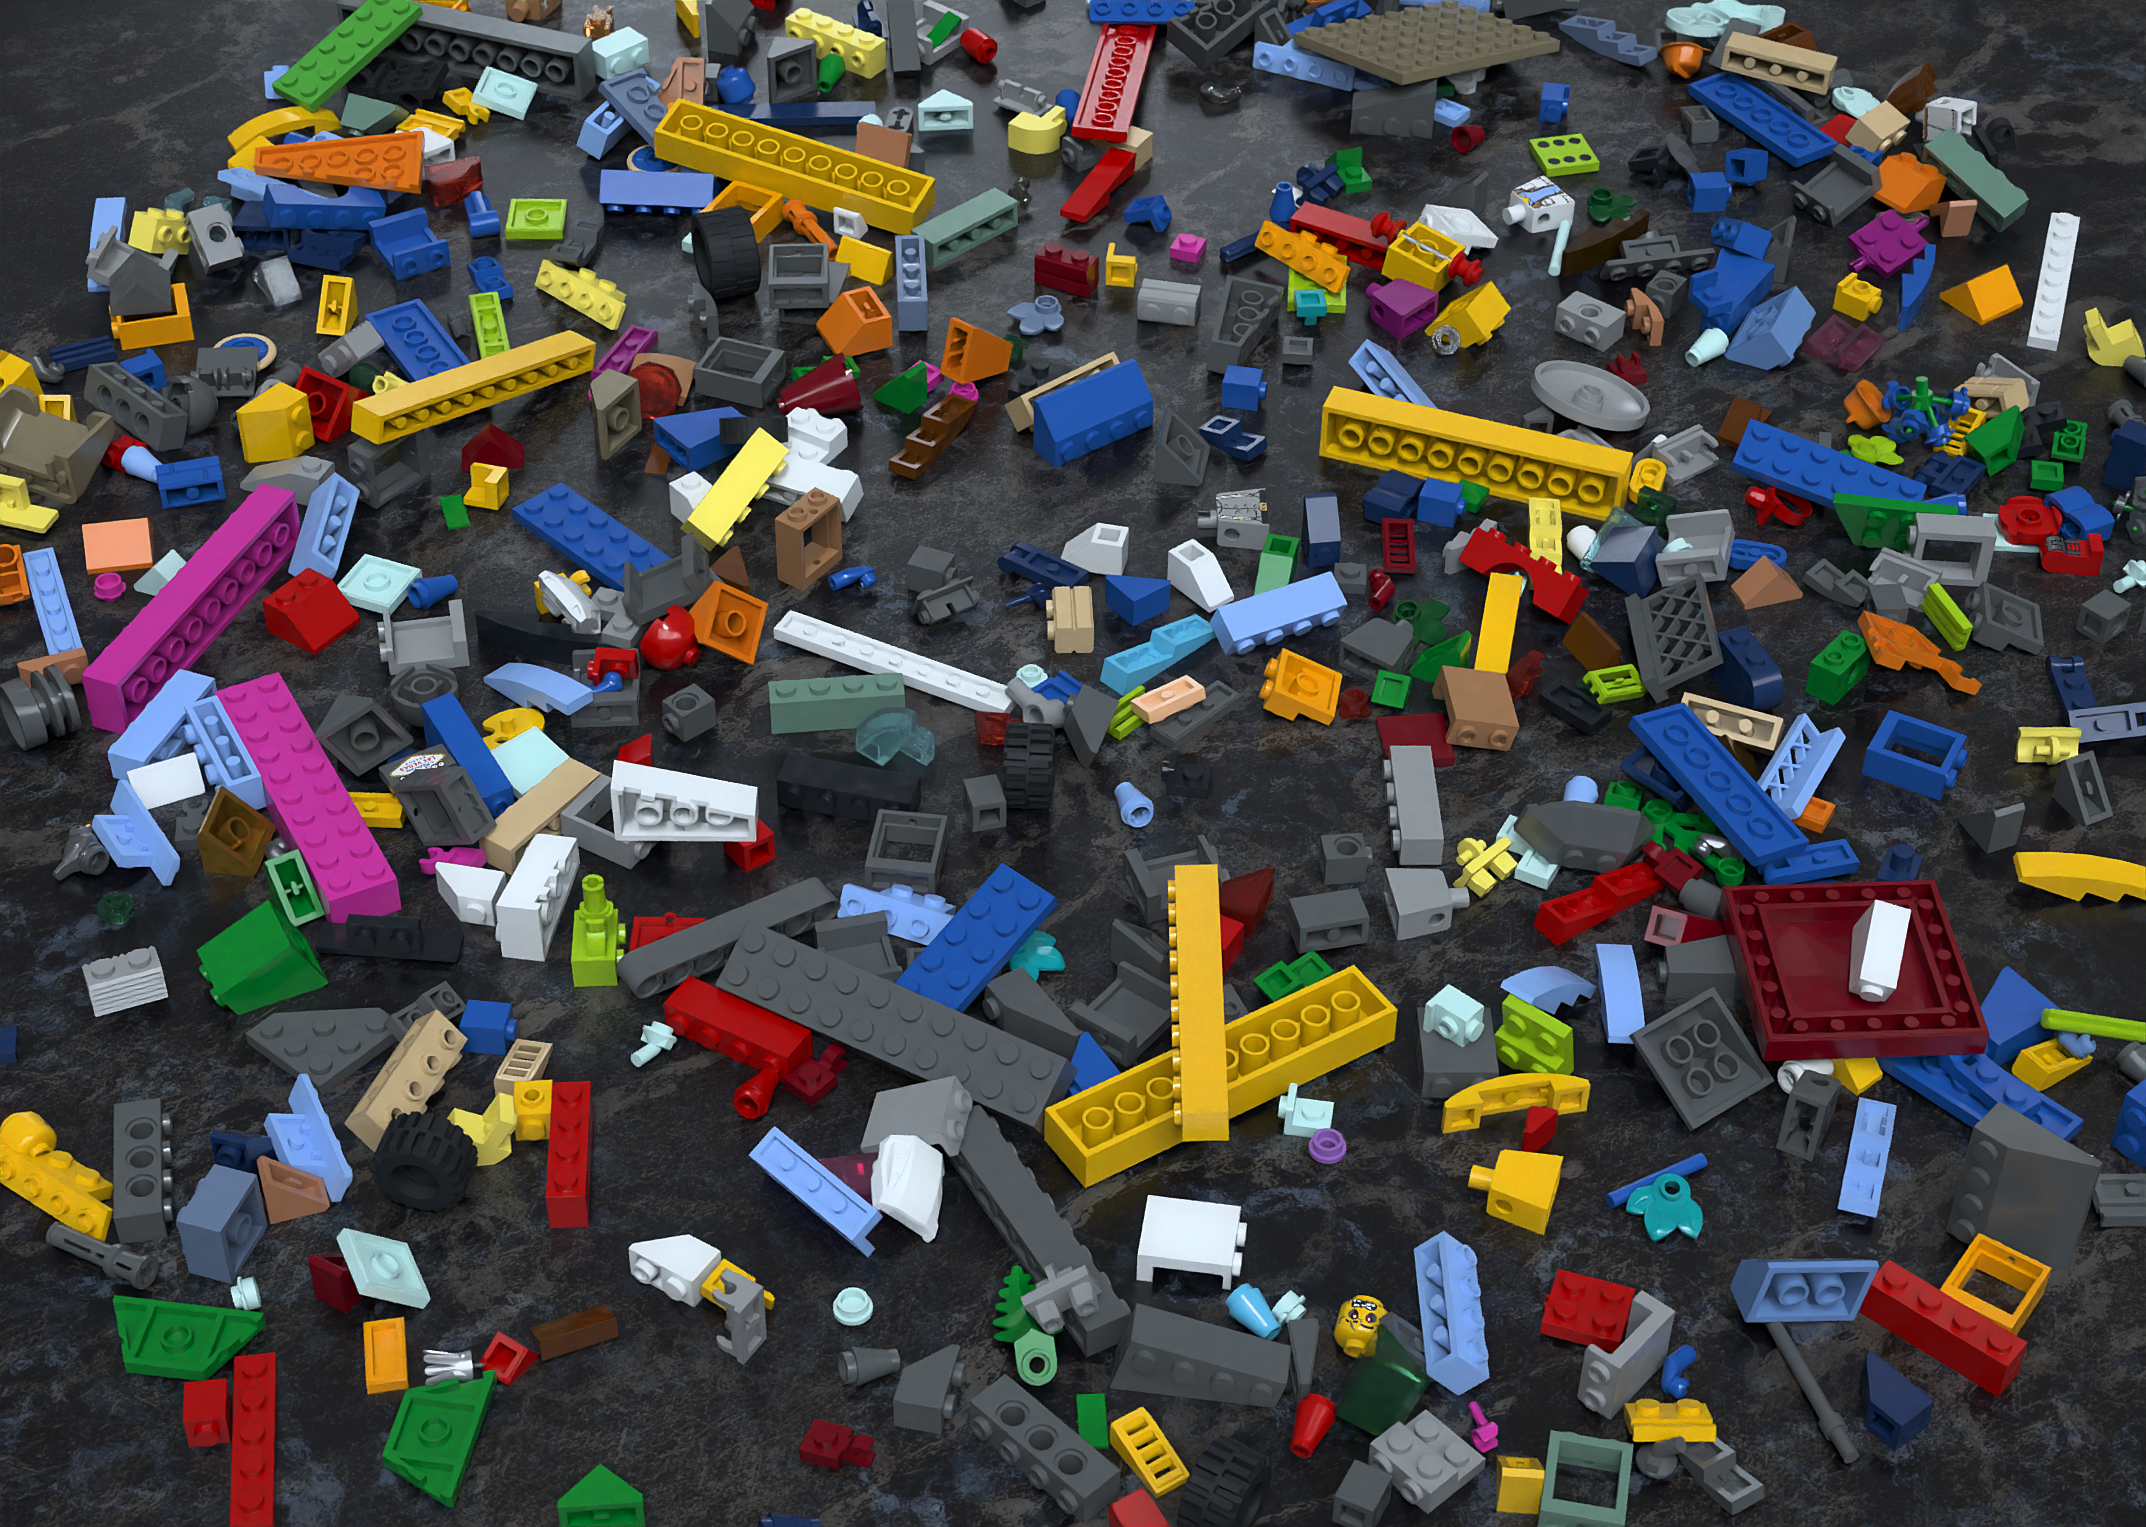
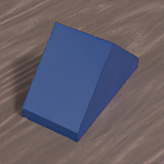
[1105,574,1171,626]

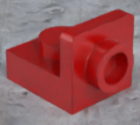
[101,435,149,473]
[587,647,639,686]

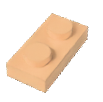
[1130,675,1206,724]

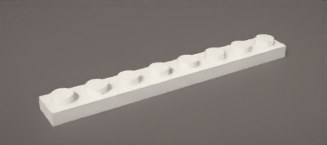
[2027,212,2080,351]
[774,610,1017,720]

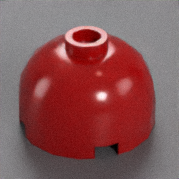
[639,604,701,671]

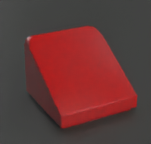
[618,734,653,767]
[1521,1105,1558,1153]
[479,1331,539,1386]

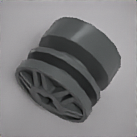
[0,664,81,751]

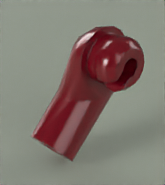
[1368,568,1395,611]

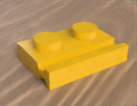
[396,108,465,141]
[1624,1399,1716,1442]

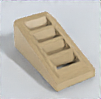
[494,1039,553,1101]

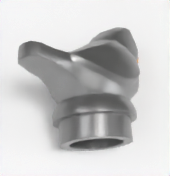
[52,824,110,880]

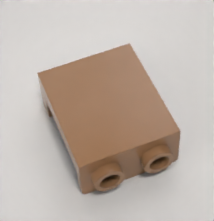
[1432,665,1520,751]

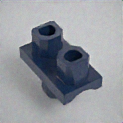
[1295,162,1345,207]

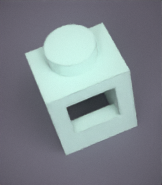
[1423,984,1484,1047]

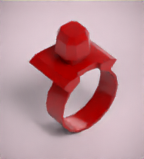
[1744,485,1812,526]

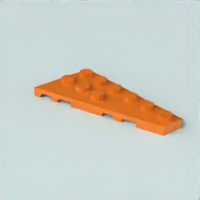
[253,130,425,194]

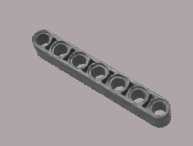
[616,877,841,999]

